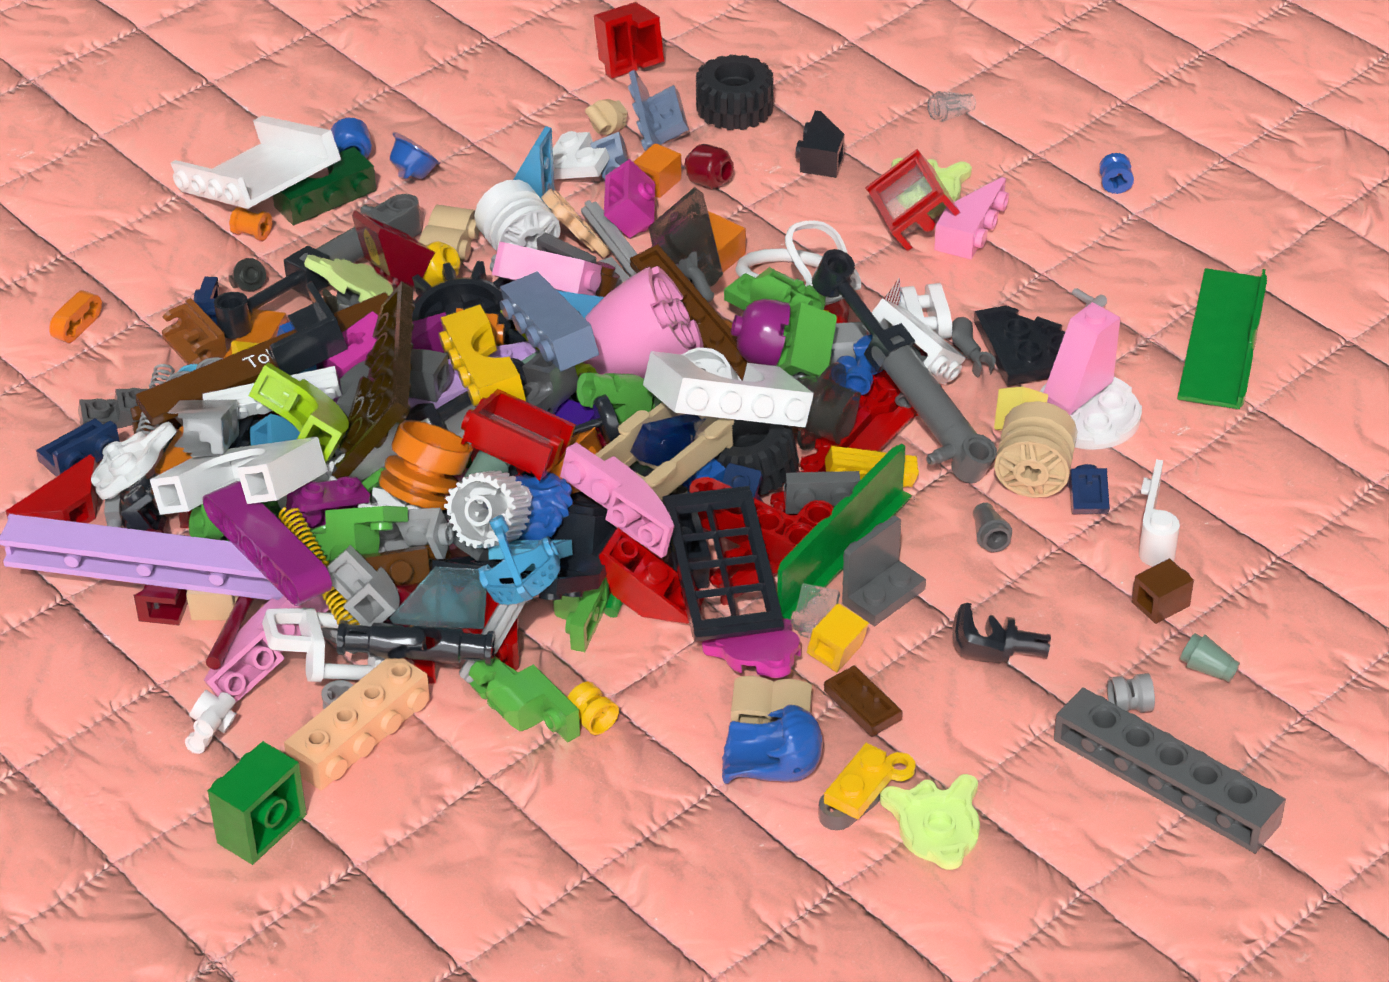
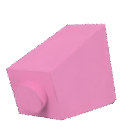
[492,241,602,296]
[1043,302,1120,415]

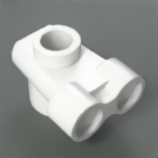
[185,690,237,754]

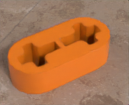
[49,290,102,343]

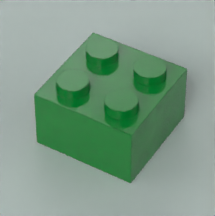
[207,741,307,865]

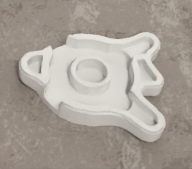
[91,422,177,500]

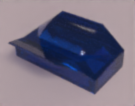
[630,414,706,466]

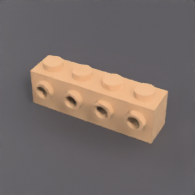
[284,658,430,791]

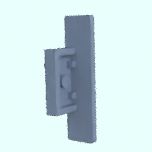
[628,70,689,151]

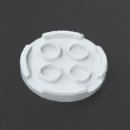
[1040,377,1142,450]

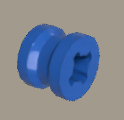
[1099,153,1134,194]

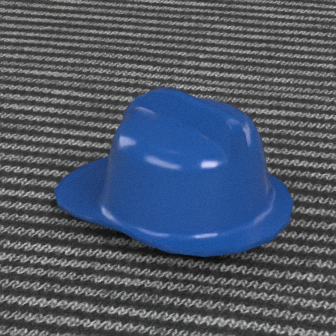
[390,132,440,179]

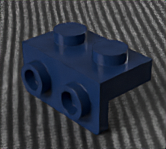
[36,418,120,477]

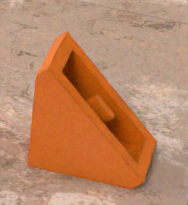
[702,211,746,278]

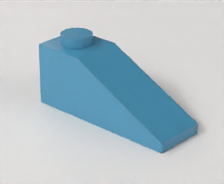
[513,126,555,212]

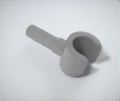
[1072,288,1107,307]

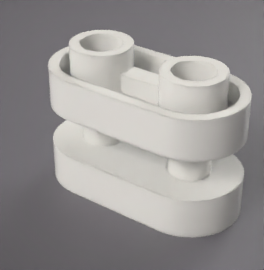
[898,283,952,339]

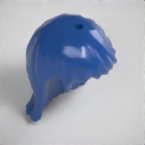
[722,705,822,784]

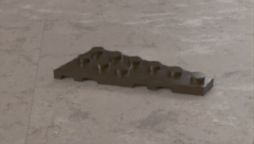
[331,282,415,479]

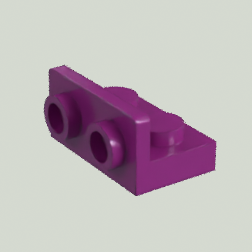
[285,477,370,531]

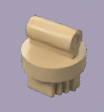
[585,99,628,135]

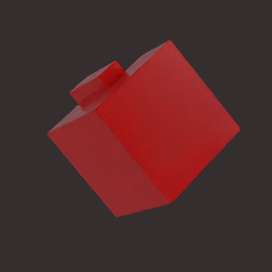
[594,2,664,79]

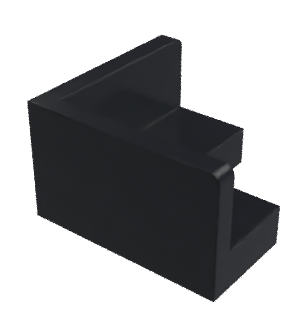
[268,281,348,375]

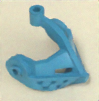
[478,515,560,605]

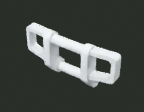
[262,608,386,682]

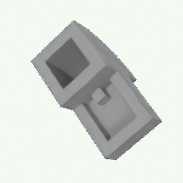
[326,545,400,626]

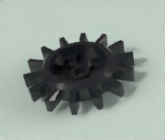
[412,261,527,359]

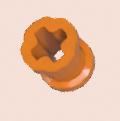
[229,206,272,241]

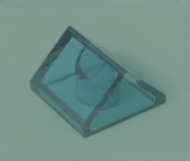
[390,567,487,629]

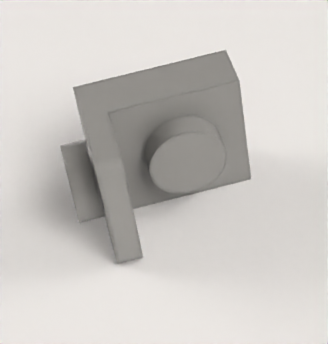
[396,508,454,560]

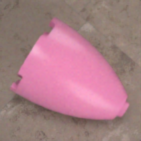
[579,266,703,378]

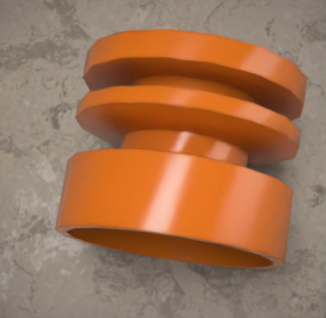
[378,420,473,510]

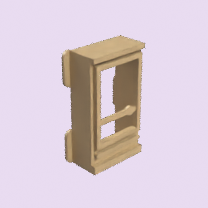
[595,402,734,500]

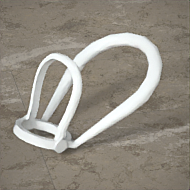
[736,221,861,305]

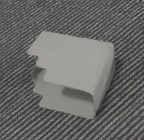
[168,399,239,457]

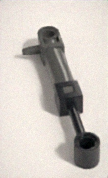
[214,194,422,339]

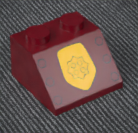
[352,210,435,286]

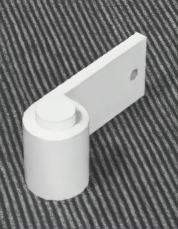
[1139,459,1180,567]

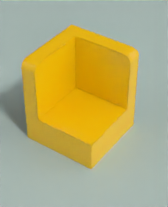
[806,604,869,673]

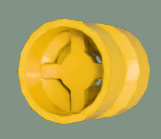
[567,681,619,735]

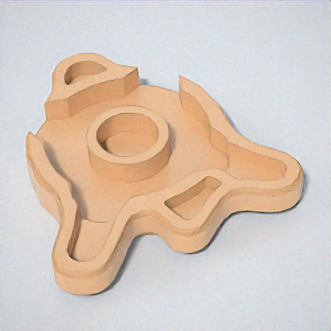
[541,189,611,258]

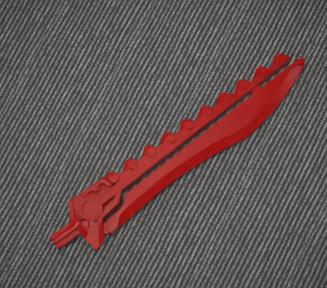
[709,348,942,605]

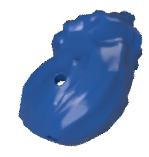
[487,472,573,540]

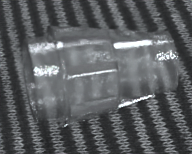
[927,91,976,122]

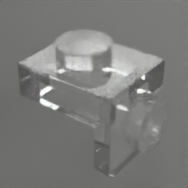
[791,583,840,638]

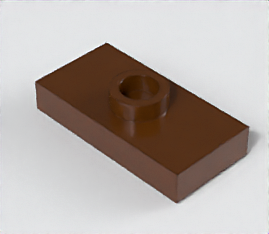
[824,665,903,737]

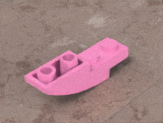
[560,442,674,558]
[204,595,330,703]

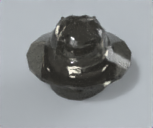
[797,362,861,452]

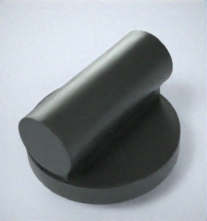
[229,258,266,291]

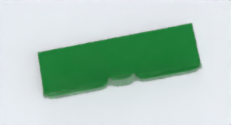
[1177,268,1267,409]
[777,444,912,623]

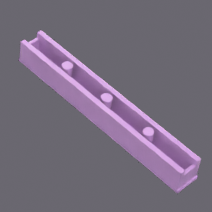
[0,514,284,600]

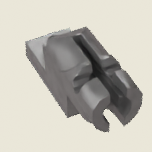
[522,352,578,414]

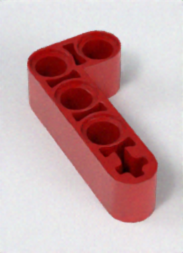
[689,477,834,565]

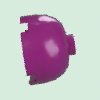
[731,299,790,366]

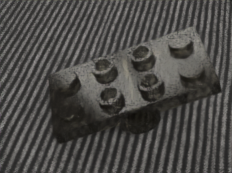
[648,187,723,287]

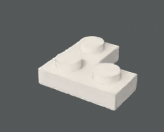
[553,131,610,180]

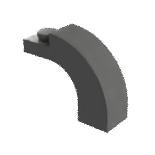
[337,349,451,433]

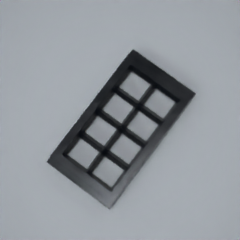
[662,486,784,642]

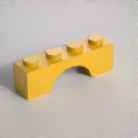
[438,305,526,406]

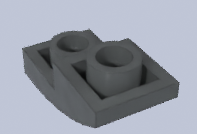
[78,388,147,429]

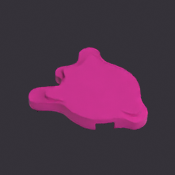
[702,619,801,678]

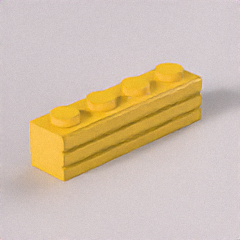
[825,446,919,487]

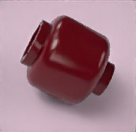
[685,144,734,189]

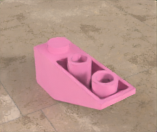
[934,177,1009,260]

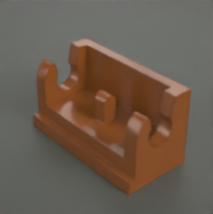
[161,298,227,365]

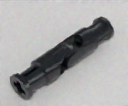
[337,620,496,666]

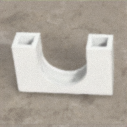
[643,351,814,427]
[150,437,328,515]

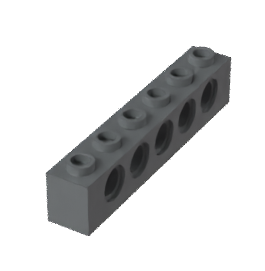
[1054,687,1286,854]

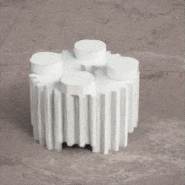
[444,471,532,548]

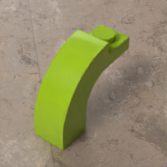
[248,363,349,464]

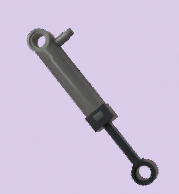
[812,249,997,483]

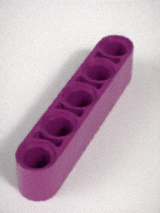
[203,481,332,606]

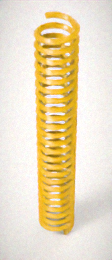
[278,506,360,625]

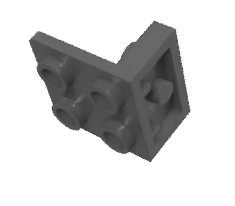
[842,515,926,627]

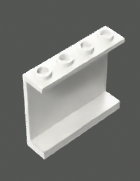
[171,116,341,209]

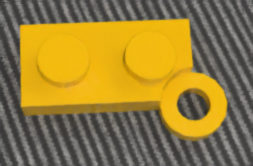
[824,742,916,820]

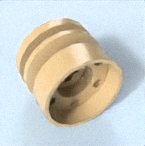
[994,401,1078,498]

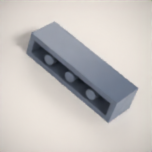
[500,271,599,371]

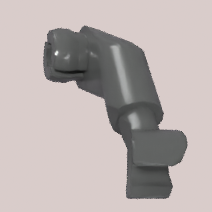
[952,317,996,377]

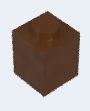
[1132,558,1194,624]

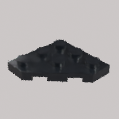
[974,305,1066,386]

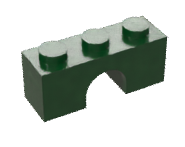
[273,147,376,226]

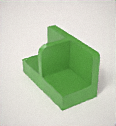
[776,302,837,379]

